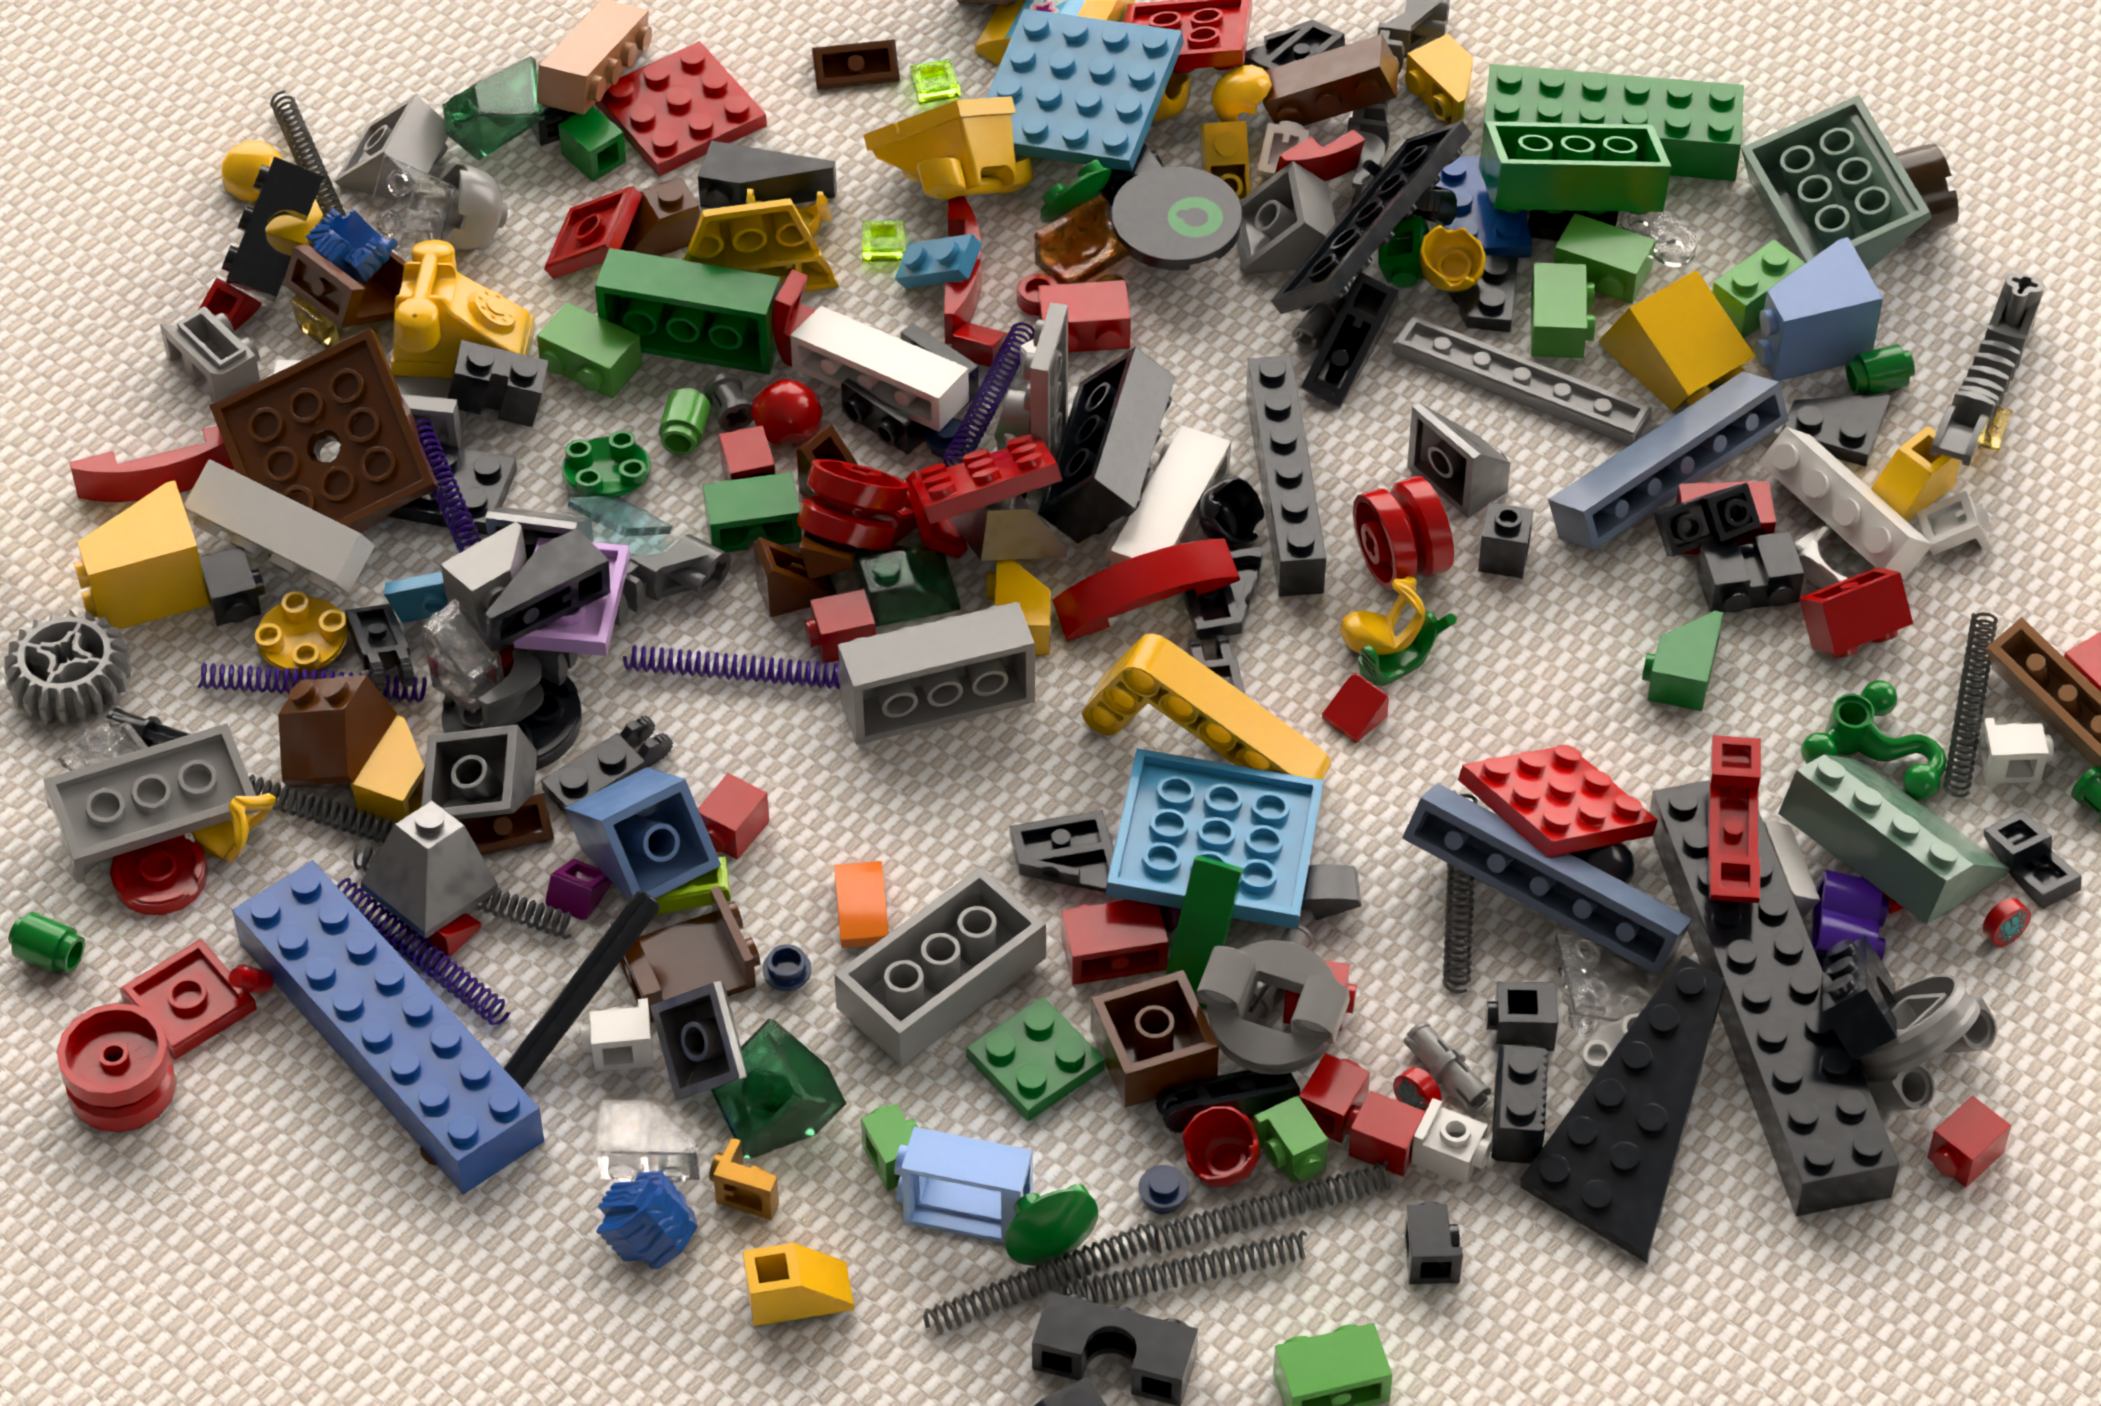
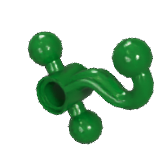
[1801,680,1947,800]

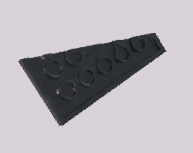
[1520,955,1725,1264]

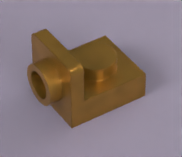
[709,1137,779,1220]

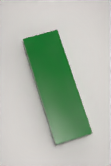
[1165,855,1244,1009]

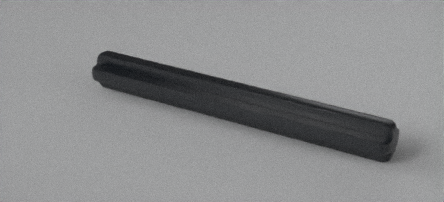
[503,891,660,1089]

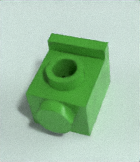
[1254,1096,1328,1183]
[861,1104,918,1191]

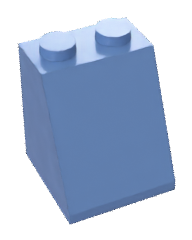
[1755,237,1883,381]
[564,767,721,901]

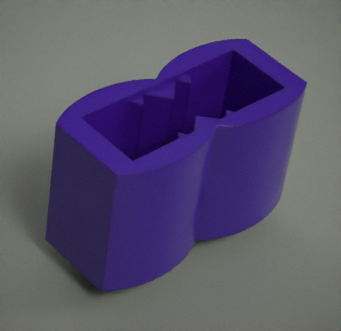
[1810,869,1889,970]

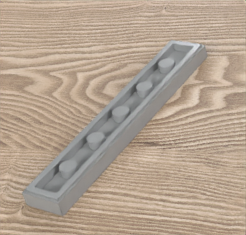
[1392,315,1652,446]

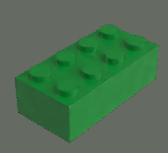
[1479,121,1671,215]
[595,248,781,375]

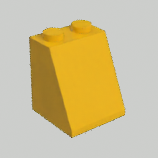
[1599,269,1756,412]
[73,480,209,630]

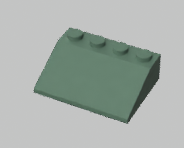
[1741,95,1932,271]
[1778,755,2010,925]

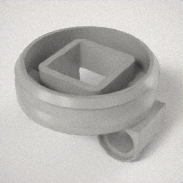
[1196,940,1350,1075]
[1858,974,1997,1111]

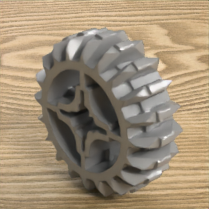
[4,609,132,725]

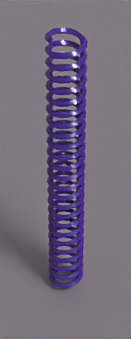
[942,322,1035,468]
[415,419,482,553]
[623,644,841,690]
[197,662,427,703]
[337,878,510,1026]

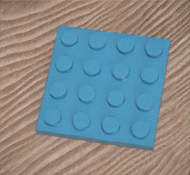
[986,9,1184,172]
[1105,748,1324,929]

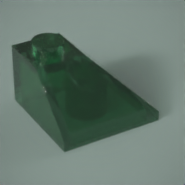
[442,56,544,161]
[853,540,961,627]
[711,1019,847,1159]

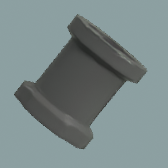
[704,373,754,432]

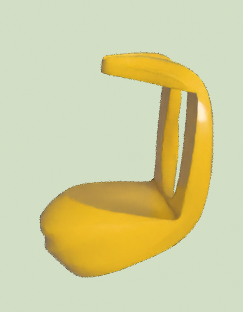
[1340,577,1425,655]
[191,793,277,863]

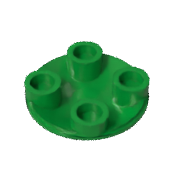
[1040,160,1112,223]
[561,430,651,499]
[1005,1184,1098,1266]

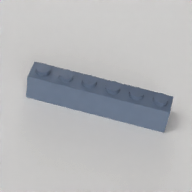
[1548,371,1789,550]
[1402,783,1692,976]

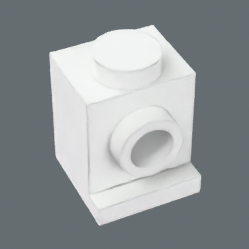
[1978,718,2054,784]
[581,998,654,1072]
[1411,1098,1493,1185]

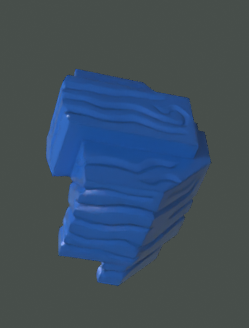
[306,208,399,283]
[596,1170,698,1269]

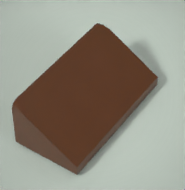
[811,39,900,90]
[799,531,859,579]
[458,793,554,856]

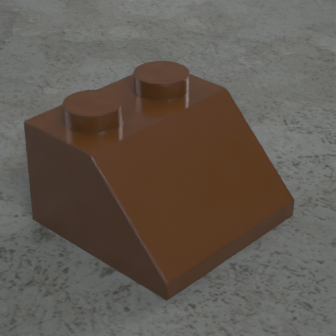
[278,675,397,787]

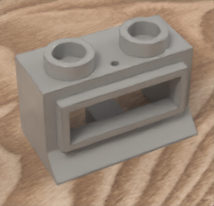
[159,306,260,403]

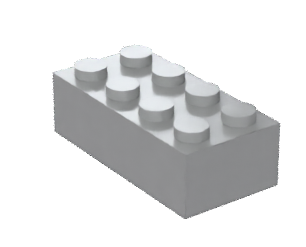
[838,602,1035,745]
[834,866,1046,1067]

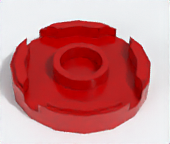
[110,834,208,915]

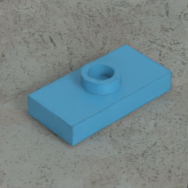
[384,571,450,623]

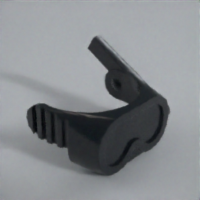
[1363,159,1457,226]

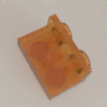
[1034,195,1129,284]

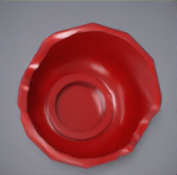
[751,379,823,446]
[1182,1106,1260,1188]

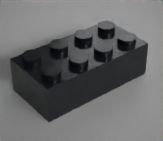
[1037,346,1175,544]

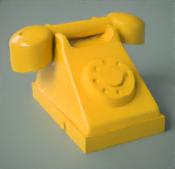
[863,96,1034,200]
[390,240,535,378]

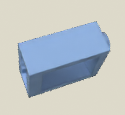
[894,1127,1033,1244]

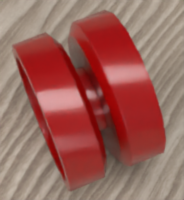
[797,459,909,550]
[1352,476,1454,590]
[56,1003,177,1132]

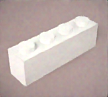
[791,306,969,432]
[1106,425,1231,567]
[1759,427,1933,580]
[183,459,375,593]

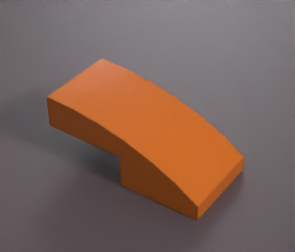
[834,861,889,948]

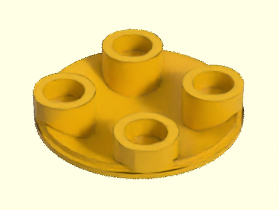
[255,591,349,673]

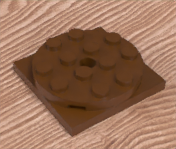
[209,328,439,557]

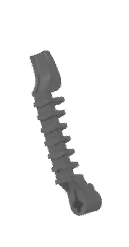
[1347,0,1450,206]
[1929,273,2045,466]
[478,534,731,729]

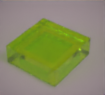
[910,59,960,105]
[862,220,906,262]

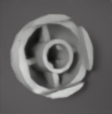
[431,162,508,251]

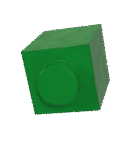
[558,106,626,182]

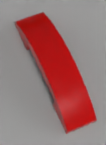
[944,196,982,344]
[69,426,234,502]
[1052,538,1240,642]
[1708,735,1761,903]

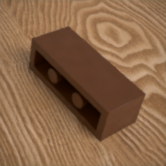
[1263,34,1399,126]

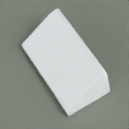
[1764,820,1820,918]

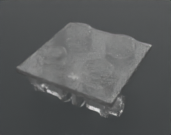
[366,155,457,262]
[1553,933,1652,1035]

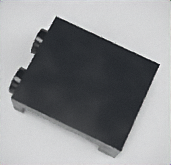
[841,323,979,455]

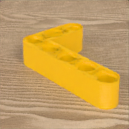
[1082,634,1331,780]

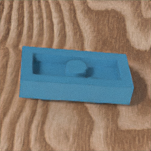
[895,234,982,289]

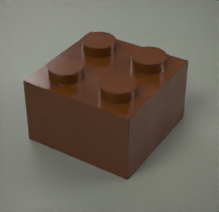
[1091,970,1219,1108]

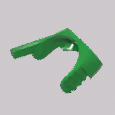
[1358,612,1457,686]

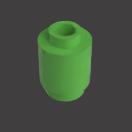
[659,388,711,455]

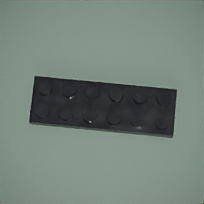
[1271,121,1472,314]

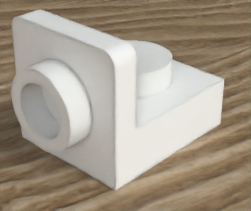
[1257,121,1310,178]
[1916,491,1993,556]

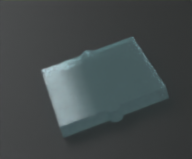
[567,496,673,537]

